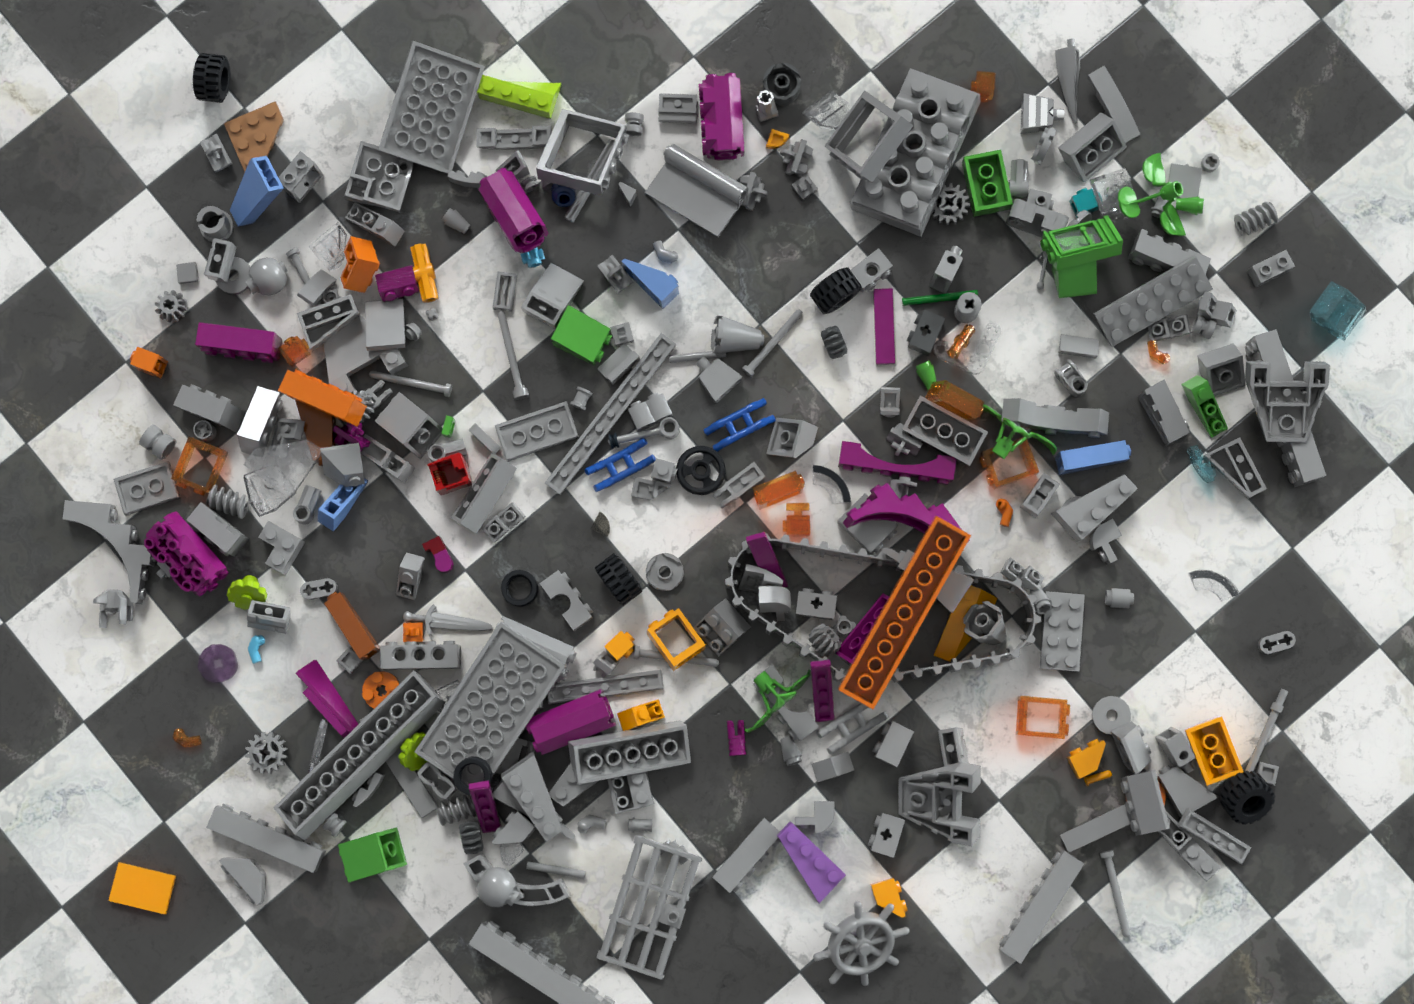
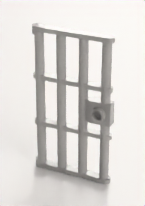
[596,835,703,980]

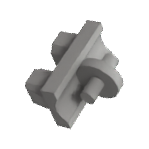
[200,134,232,172]
[780,139,813,175]
[740,172,768,211]
[597,255,633,293]
[886,423,923,456]

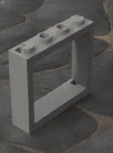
[825,90,914,182]
[536,109,629,196]

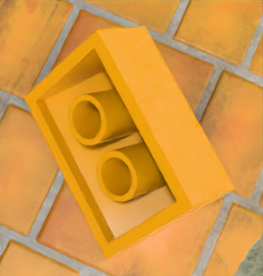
[1185,717,1244,786]

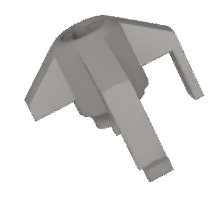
[93,589,133,628]

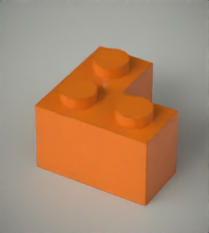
[340,236,379,293]

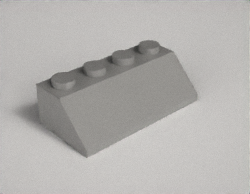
[902,396,988,466]

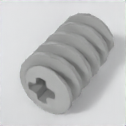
[1234,202,1278,235]
[954,292,982,323]
[206,484,250,519]
[436,795,476,826]

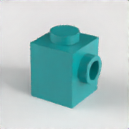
[1069,188,1101,218]

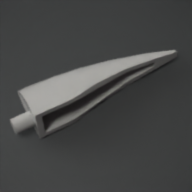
[1055,39,1080,123]

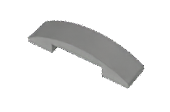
[476,126,551,150]

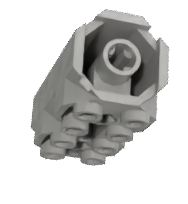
[493,616,577,683]

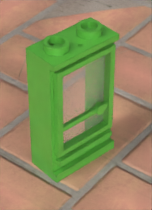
[1040,215,1123,271]

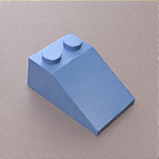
[622,259,679,309]

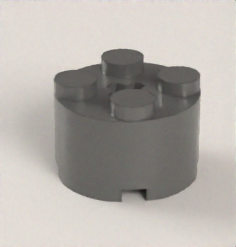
[763,63,801,107]

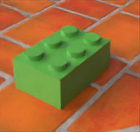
[962,149,1013,217]

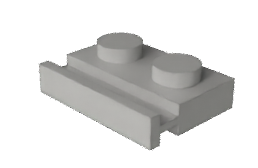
[658,93,697,123]

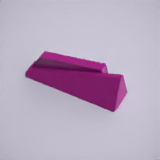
[296,660,358,738]

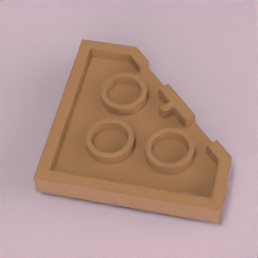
[224,101,284,172]

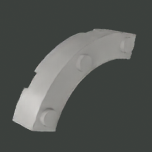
[1002,398,1109,438]
[463,854,571,906]

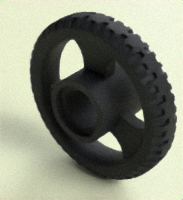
[676,446,726,495]

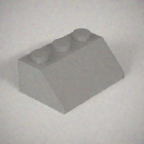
[1058,113,1127,182]
[1121,770,1170,836]

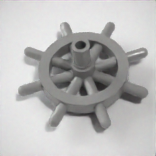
[813,901,909,986]

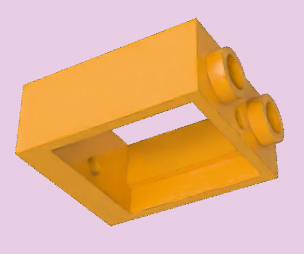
[647,608,706,671]

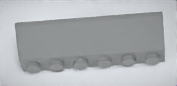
[568,720,691,785]

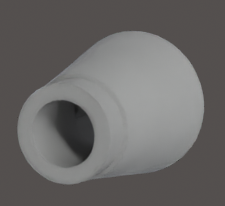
[442,208,471,234]
[1030,587,1052,614]
[780,736,802,766]

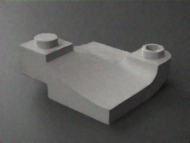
[344,141,413,212]

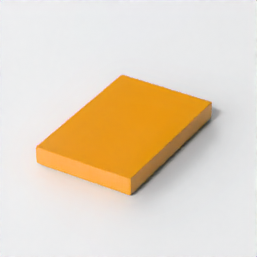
[108,862,176,914]

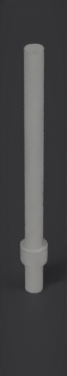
[1245,689,1288,772]

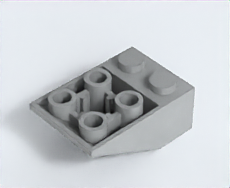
[521,263,584,330]

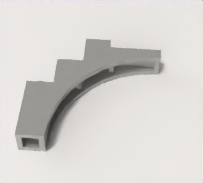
[63,500,157,604]

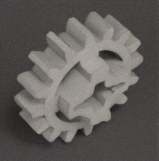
[933,183,970,225]
[245,732,288,774]

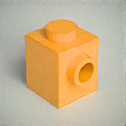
[604,631,635,661]

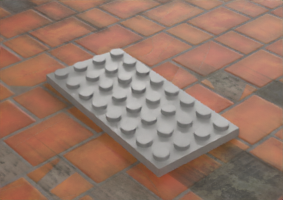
[415,622,566,786]

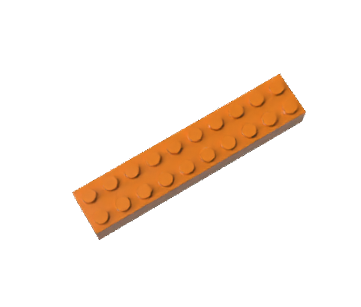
[838,515,971,709]

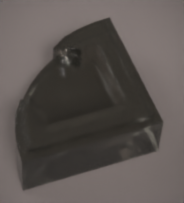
[591,512,610,537]

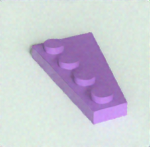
[777,821,846,903]

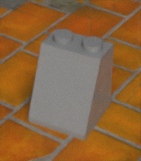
[375,392,443,459]

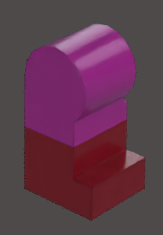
[422,536,454,573]

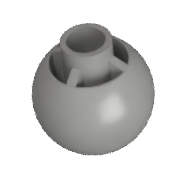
[245,258,288,296]
[476,867,520,907]

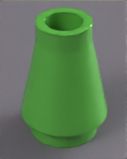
[1176,196,1204,215]
[916,360,938,390]

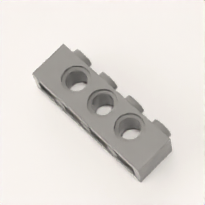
[380,641,460,670]

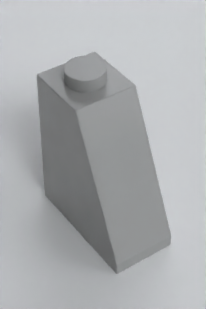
[1157,765,1217,817]

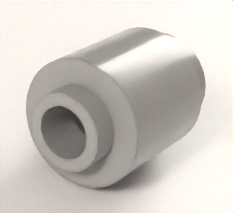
[1105,588,1134,608]

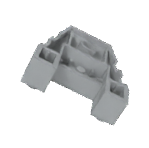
[324,314,408,394]
[1245,361,1330,442]
[898,762,981,847]

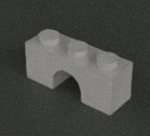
[540,570,593,632]

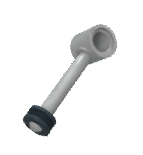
[608,417,680,449]

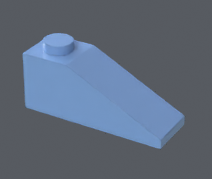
[318,478,368,531]

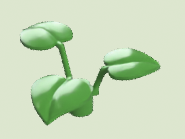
[1118,153,1186,236]
[975,404,1057,460]
[745,669,811,733]

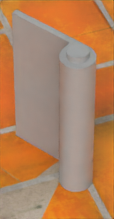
[645,144,749,238]

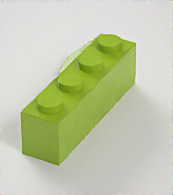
[477,75,561,119]

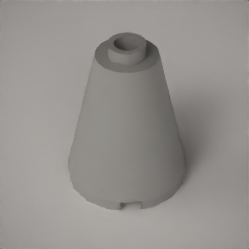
[711,315,764,353]

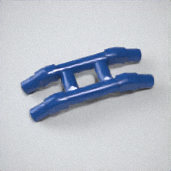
[704,398,776,452]
[584,438,656,492]

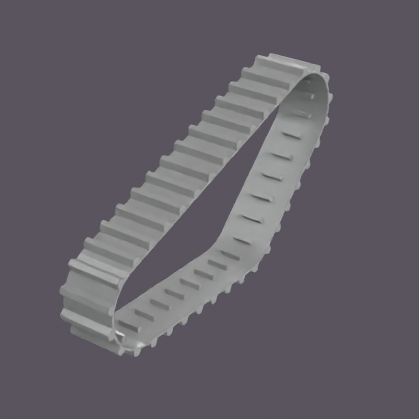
[725,533,1041,683]

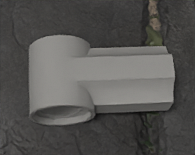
[755,90,778,122]
[1008,159,1029,198]
[428,438,467,462]
[293,485,322,525]

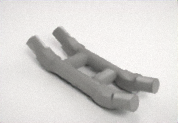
[816,703,888,755]

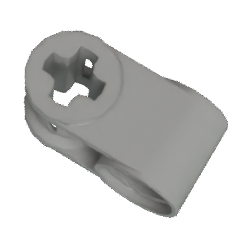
[1053,359,1088,397]

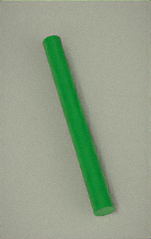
[902,290,978,306]

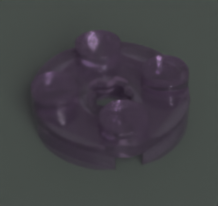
[198,644,238,683]

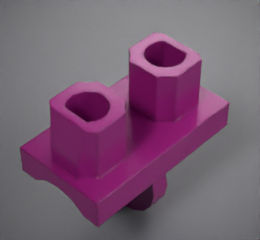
[333,422,371,452]

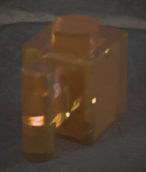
[783,503,810,537]

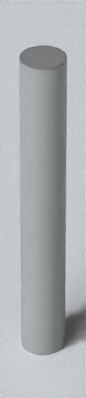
[669,351,726,363]
[526,861,585,879]

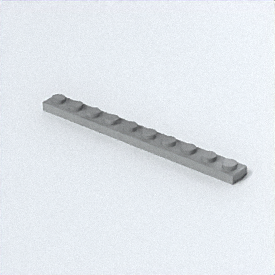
[545,333,676,495]

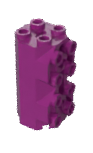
[699,73,744,161]
[479,168,549,253]
[144,511,229,597]
[526,689,616,755]

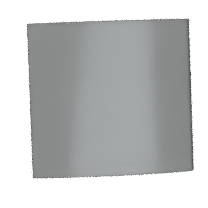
[738,564,783,600]

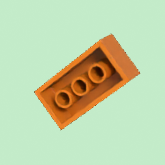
[278,369,367,427]

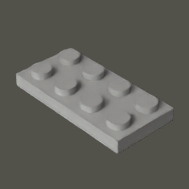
[1040,591,1085,672]

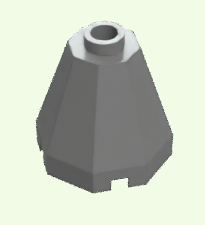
[963,601,1007,645]

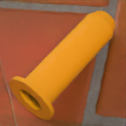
[1084,770,1112,787]

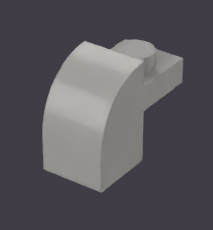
[1197,292,1237,328]
[1089,519,1122,565]
[758,586,791,621]
[795,801,834,833]

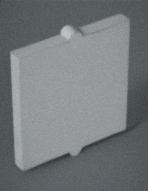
[1168,163,1202,198]

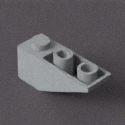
[345,202,405,247]

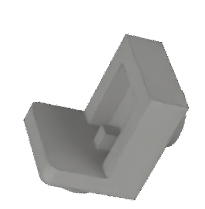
[880,387,900,417]
[890,477,917,499]
[660,839,688,865]

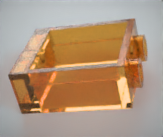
[925,380,984,420]
[171,437,228,496]
[979,437,1039,489]
[752,471,805,510]
[1015,696,1070,739]

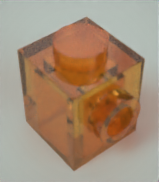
[970,71,996,102]
[278,336,311,367]

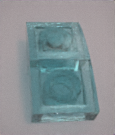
[1186,445,1216,484]

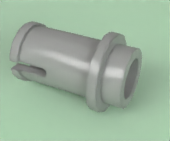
[1151,196,1169,218]
[628,817,652,833]

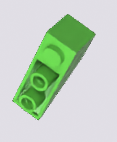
[1181,375,1228,438]

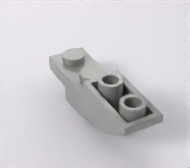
[1158,810,1221,882]

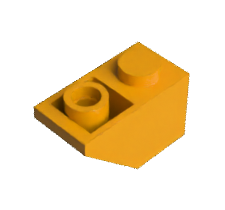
[617,699,665,731]
[1066,739,1106,779]
[870,877,908,918]

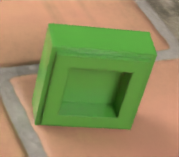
[441,415,456,438]

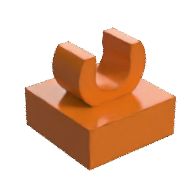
[403,623,424,642]

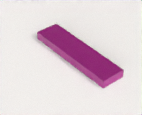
[873,288,895,365]
[746,532,788,588]
[810,660,835,722]
[469,781,502,833]

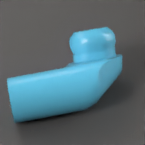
[248,635,265,664]

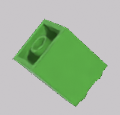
[1052,235,1097,298]
[551,305,613,366]
[338,827,407,882]

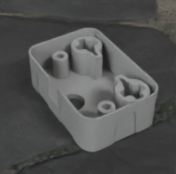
[1006,199,1069,238]

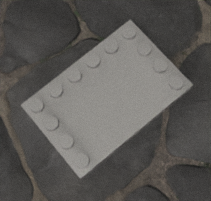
[378,41,485,174]

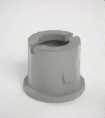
[196,206,234,242]

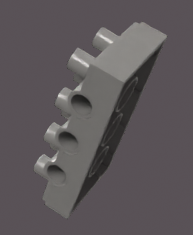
[850,68,981,237]

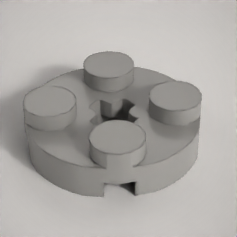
[1031,127,1057,165]

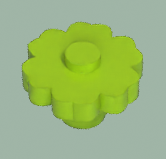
[227,575,268,610]
[398,732,428,771]

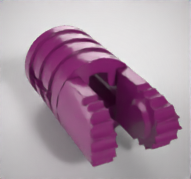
[727,720,747,756]

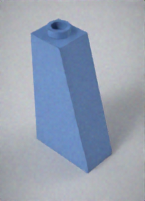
[230,156,284,226]
[1055,440,1131,475]

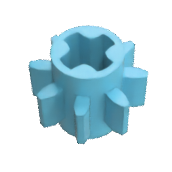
[521,247,545,268]

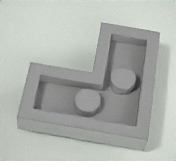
[269,418,305,458]

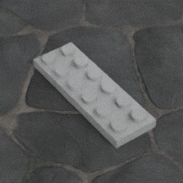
[1093,255,1213,347]

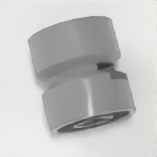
[139,424,176,460]

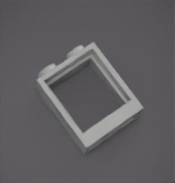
[278,151,323,203]

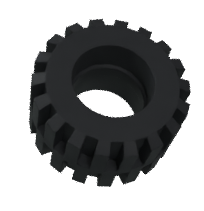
[193,53,230,103]
[810,267,862,314]
[595,553,642,606]
[1219,771,1275,825]

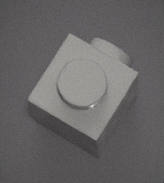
[1026,189,1054,210]
[651,458,678,484]

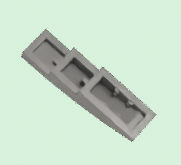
[1087,66,1140,144]
[1060,804,1132,852]

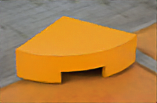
[766,129,790,149]

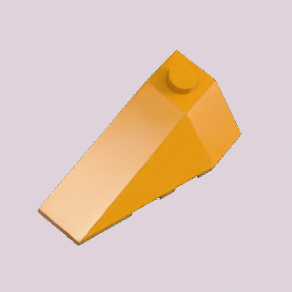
[933,585,997,662]

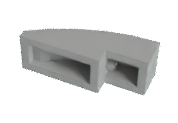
[360,434,415,483]

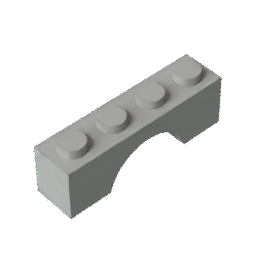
[753,665,819,741]

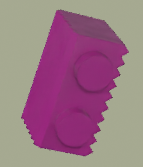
[375,265,419,302]

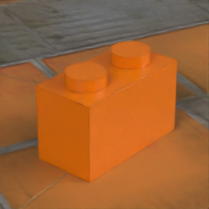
[130,347,168,379]

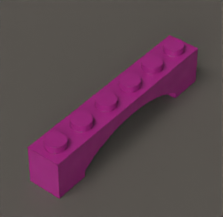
[838,441,956,485]

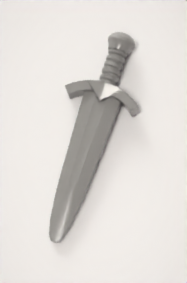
[403,604,492,635]

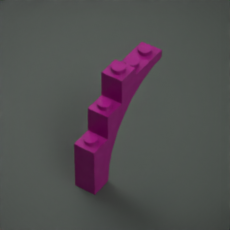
[843,483,970,542]

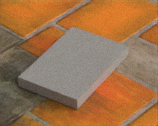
[365,299,406,351]
[114,461,180,515]

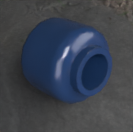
[551,184,576,207]

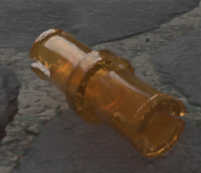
[947,324,976,359]

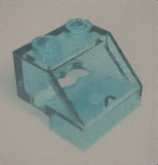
[1310,281,1366,341]

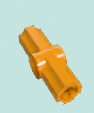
[410,243,439,303]

